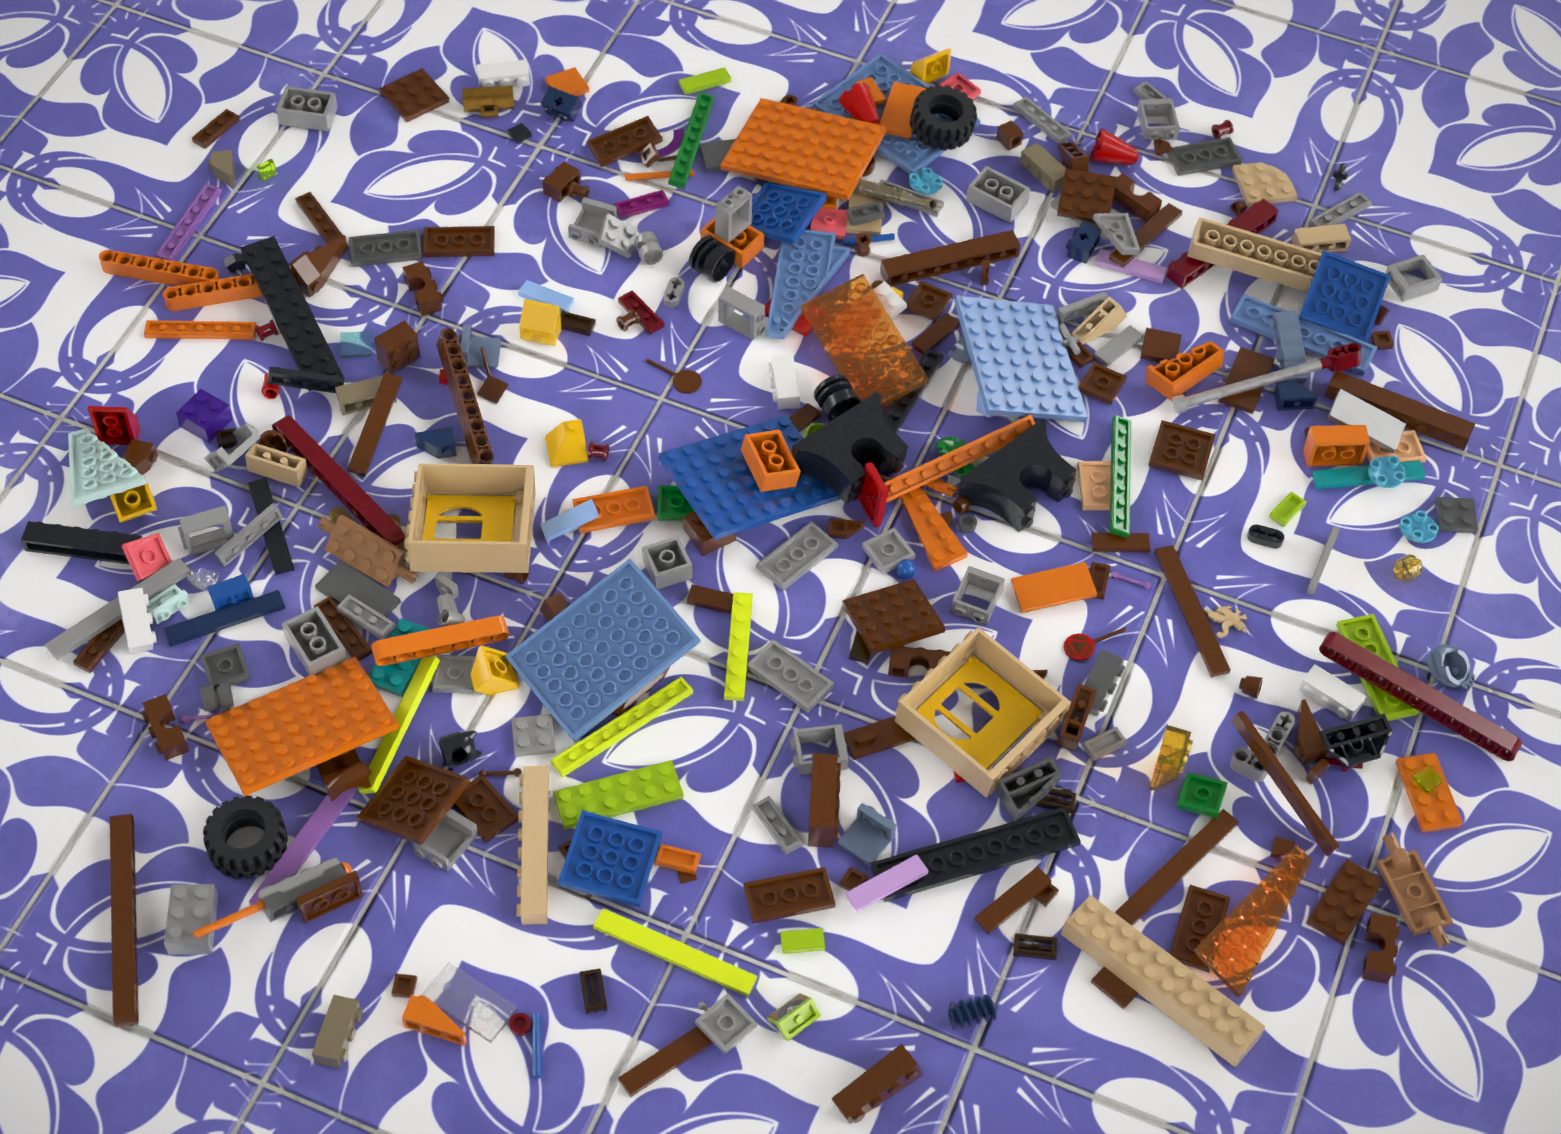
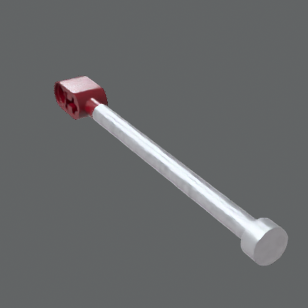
[1172,343,1361,414]

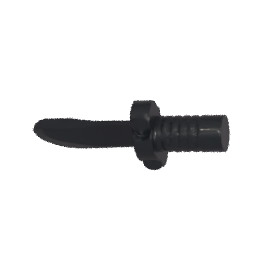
[1333,163,1348,191]

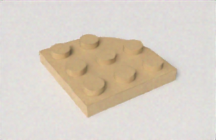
[1232,162,1298,207]

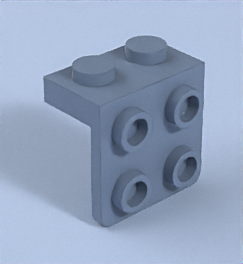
[459,325,501,368]
[838,803,896,865]

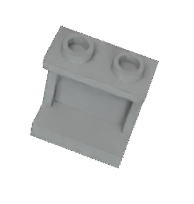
[568,197,617,247]
[204,423,261,473]
[412,809,478,872]

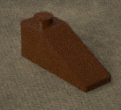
[1057,142,1089,172]
[123,439,158,475]
[1056,683,1097,751]
[1294,699,1328,765]

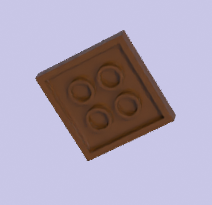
[379,68,450,123]
[1057,168,1117,222]
[1148,420,1216,481]

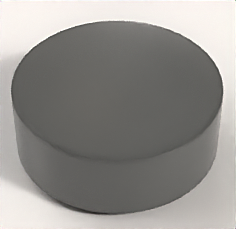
[958,514,977,533]

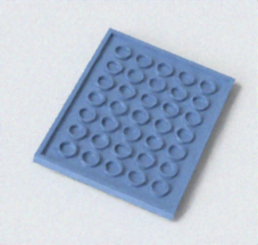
[813,53,980,174]
[954,296,1088,422]
[505,558,701,742]

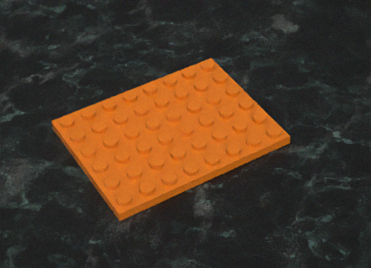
[720,98,886,200]
[205,656,400,797]

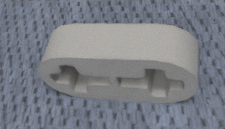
[663,277,684,308]

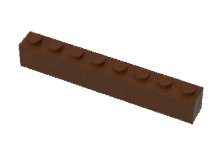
[880,230,1021,286]
[1325,372,1476,450]

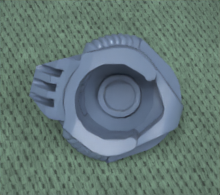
[1427,644,1475,691]

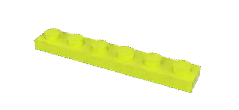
[724,592,753,701]

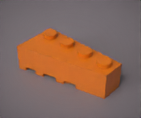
[1145,341,1224,401]

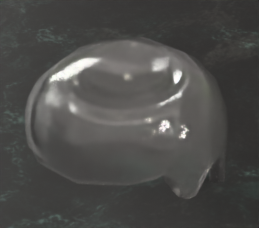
[187,568,219,590]

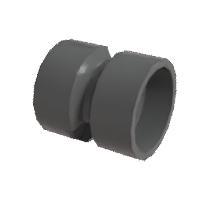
[200,681,234,712]

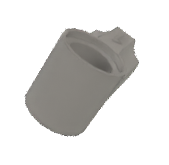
[437,593,465,627]

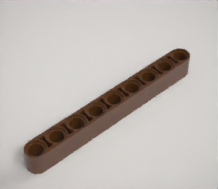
[436,328,494,464]

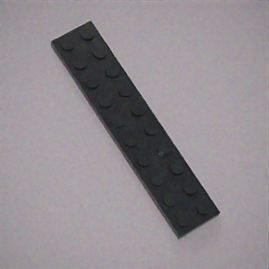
[240,236,343,391]
[870,807,1081,902]

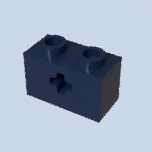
[540,86,583,122]
[1066,222,1102,264]

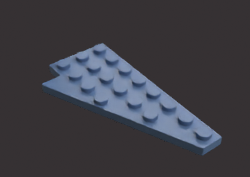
[766,230,850,339]

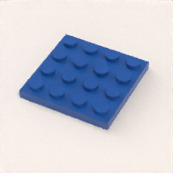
[750,182,827,244]
[1298,251,1391,342]
[558,810,662,908]

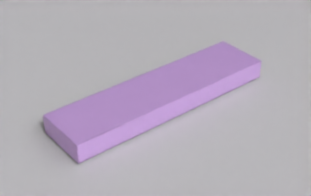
[1094,248,1168,284]
[845,854,928,912]

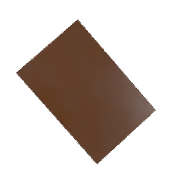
[453,775,519,843]
[296,870,363,923]

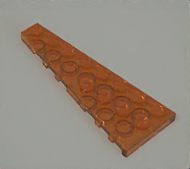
[1193,845,1312,998]

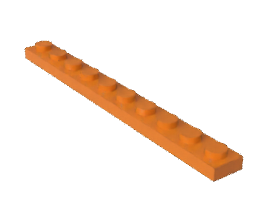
[884,415,1035,503]

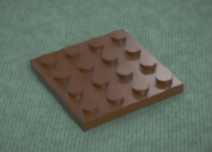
[842,579,945,654]
[357,755,470,845]

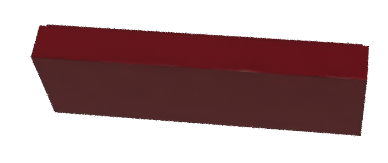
[618,290,664,335]

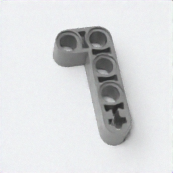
[1230,712,1295,782]

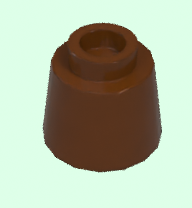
[1239,676,1263,699]

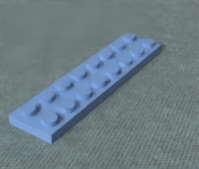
[1229,294,1378,376]

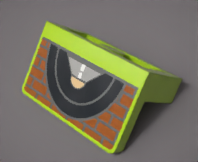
[767,993,822,1041]

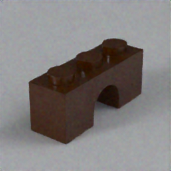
[1113,173,1162,222]
[402,261,444,316]
[888,645,951,678]
[141,694,189,761]
[1362,913,1400,984]

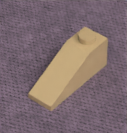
[1071,296,1127,345]

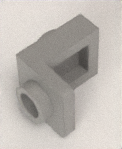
[435,572,459,599]

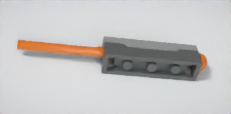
[192,857,352,939]

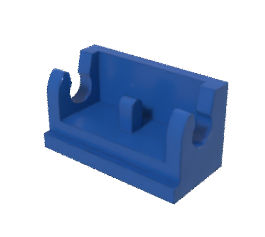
[207,574,254,611]

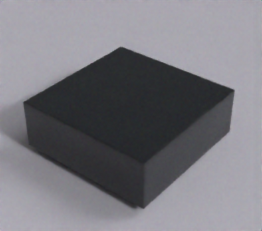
[508,122,532,144]

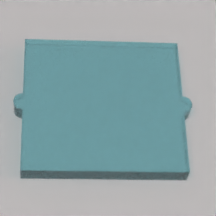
[338,331,374,358]

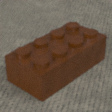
[808,753,841,848]

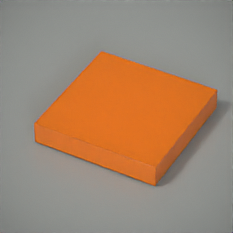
[545,67,590,96]

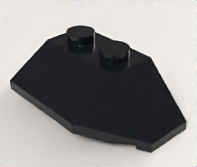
[1319,713,1392,768]

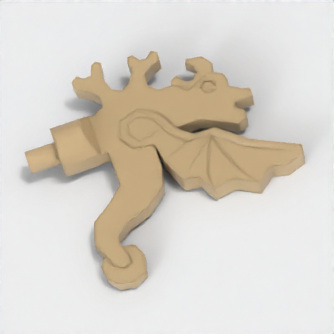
[1204,606,1247,638]

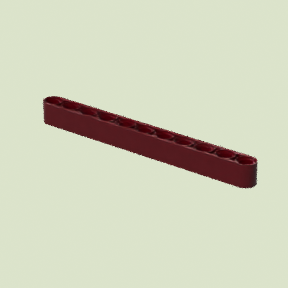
[272,415,405,546]
[1319,631,1522,762]

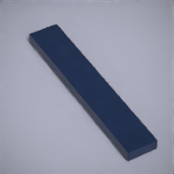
[164,590,286,647]

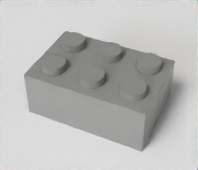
[276,86,338,132]
[966,166,1030,223]
[282,606,347,675]
[164,884,218,955]

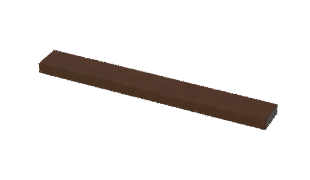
[1154,545,1231,678]
[1231,711,1339,856]
[1115,809,1239,926]

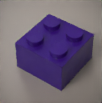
[176,389,233,443]

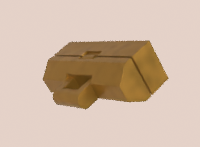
[462,85,515,118]

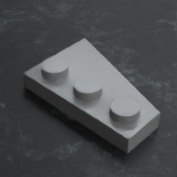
[1093,213,1140,255]

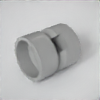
[634,231,663,265]

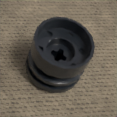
[688,235,736,283]
[813,375,862,422]

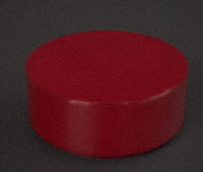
[509,1013,531,1036]

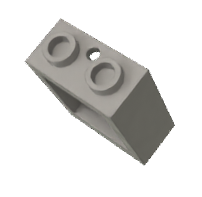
[1137,98,1180,141]
[715,185,752,243]
[1385,254,1442,302]
[718,287,766,340]
[177,506,234,556]
[951,566,1005,625]
[790,724,848,775]

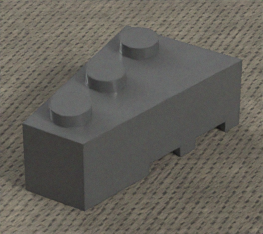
[1084,649,1126,717]
[995,756,1062,821]

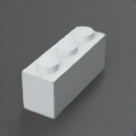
[477,59,530,88]
[768,354,800,410]
[118,588,157,654]
[1299,664,1366,722]

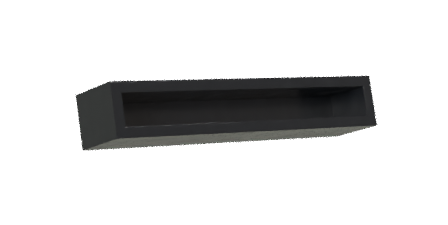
[21,521,142,565]

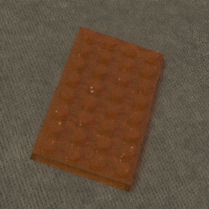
[799,274,929,407]

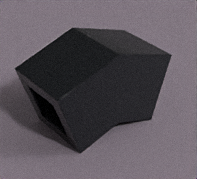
[223,253,246,273]

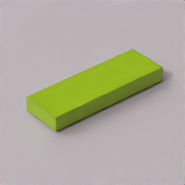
[679,67,731,95]

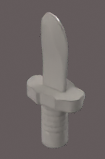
[1060,323,1081,355]

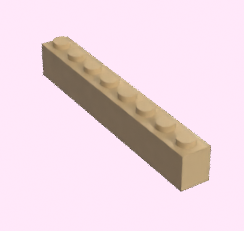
[517,765,549,925]

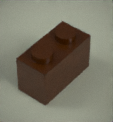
[542,162,581,203]

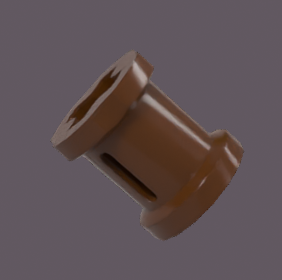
[568,181,590,200]
[855,233,872,257]
[616,309,640,332]

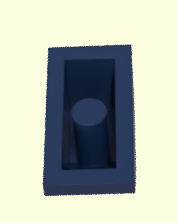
[1274,381,1318,411]
[414,427,457,459]

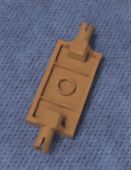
[317,515,418,587]
[1376,833,1453,948]

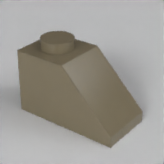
[208,150,236,187]

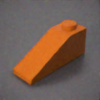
[402,995,467,1046]

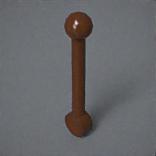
[478,768,522,777]

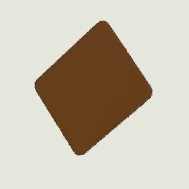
[677,871,697,883]

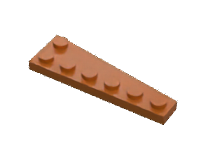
[899,487,968,572]

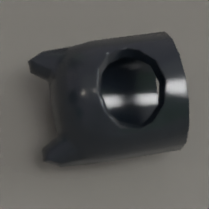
[438,730,482,769]

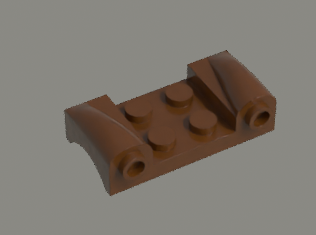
[316,748,372,802]

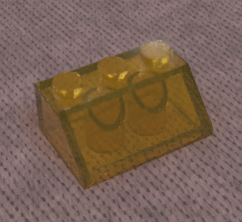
[1149,725,1193,791]

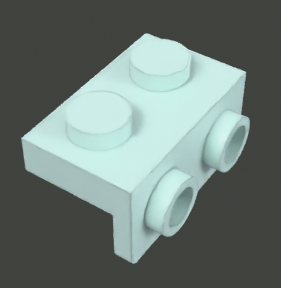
[146,584,190,624]

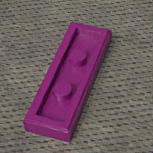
[614,190,669,219]

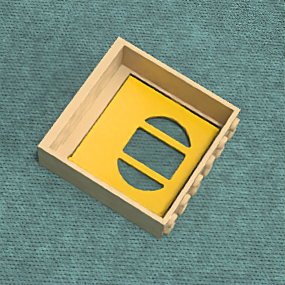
[404,463,536,573]
[895,627,1071,798]

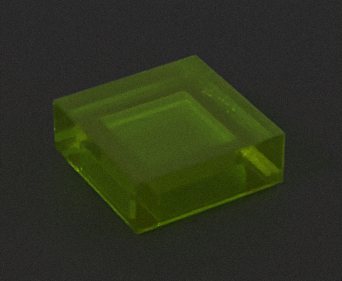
[257,159,277,182]
[1413,766,1443,793]

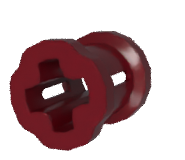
[1211,119,1234,139]
[255,320,279,341]
[588,441,610,461]

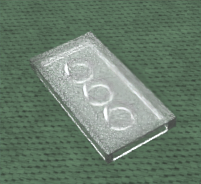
[421,962,518,1043]

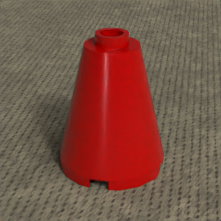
[839,82,880,125]
[1090,128,1139,166]

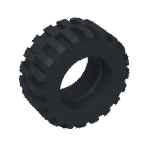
[909,85,977,151]
[203,795,288,879]

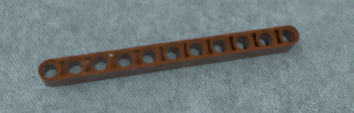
[110,813,139,1028]

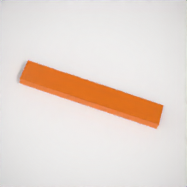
[144,320,257,340]

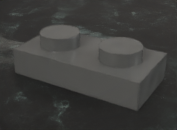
[846,201,885,226]

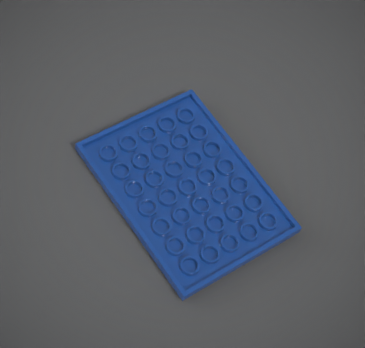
[658,415,841,540]

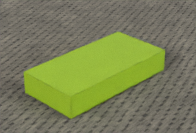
[1269,491,1307,527]
[780,928,825,954]

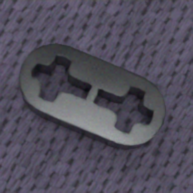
[1247,524,1285,549]

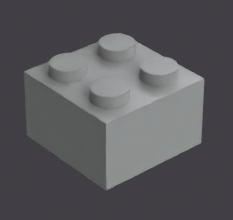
[642,536,692,590]

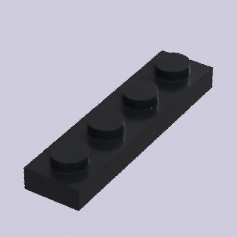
[267,367,345,393]

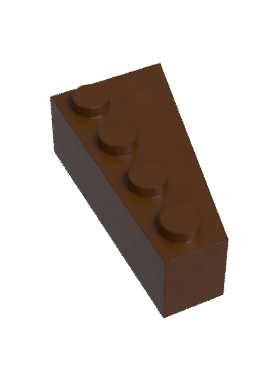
[831,1043,923,1124]

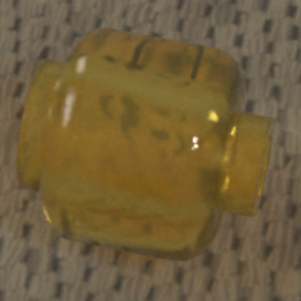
[1393,554,1423,582]

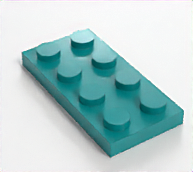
[368,618,431,697]

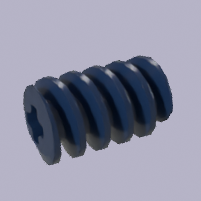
[948,994,996,1030]

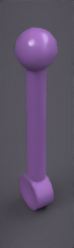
[1112,571,1151,589]
[181,711,223,724]

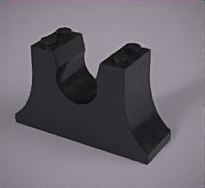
[791,392,908,504]
[958,419,1077,532]

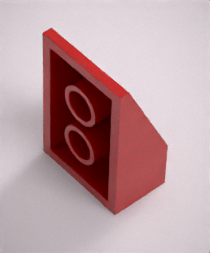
[88,406,140,445]

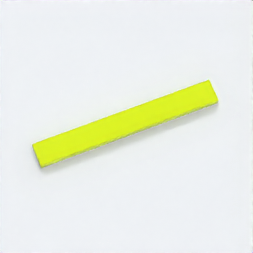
[358,656,440,794]
[550,677,693,778]
[593,908,757,997]

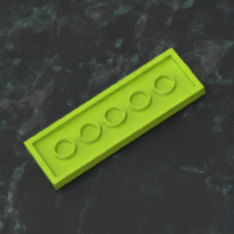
[1336,614,1419,721]
[553,760,684,830]

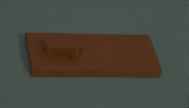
[844,716,917,760]

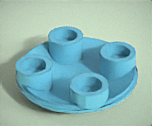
[908,167,943,195]
[1368,456,1406,488]
[1399,510,1439,543]

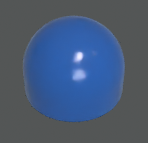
[896,559,916,579]

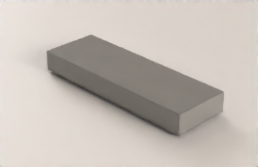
[1057,291,1108,324]
[1094,325,1143,367]
[336,594,395,639]
[752,796,803,855]

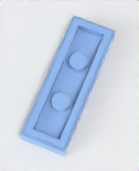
[518,280,574,312]
[540,499,599,542]

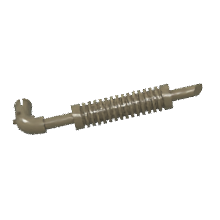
[853,179,941,213]

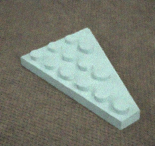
[68,428,147,507]

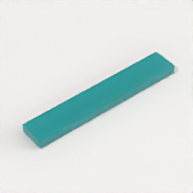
[1311,461,1426,490]

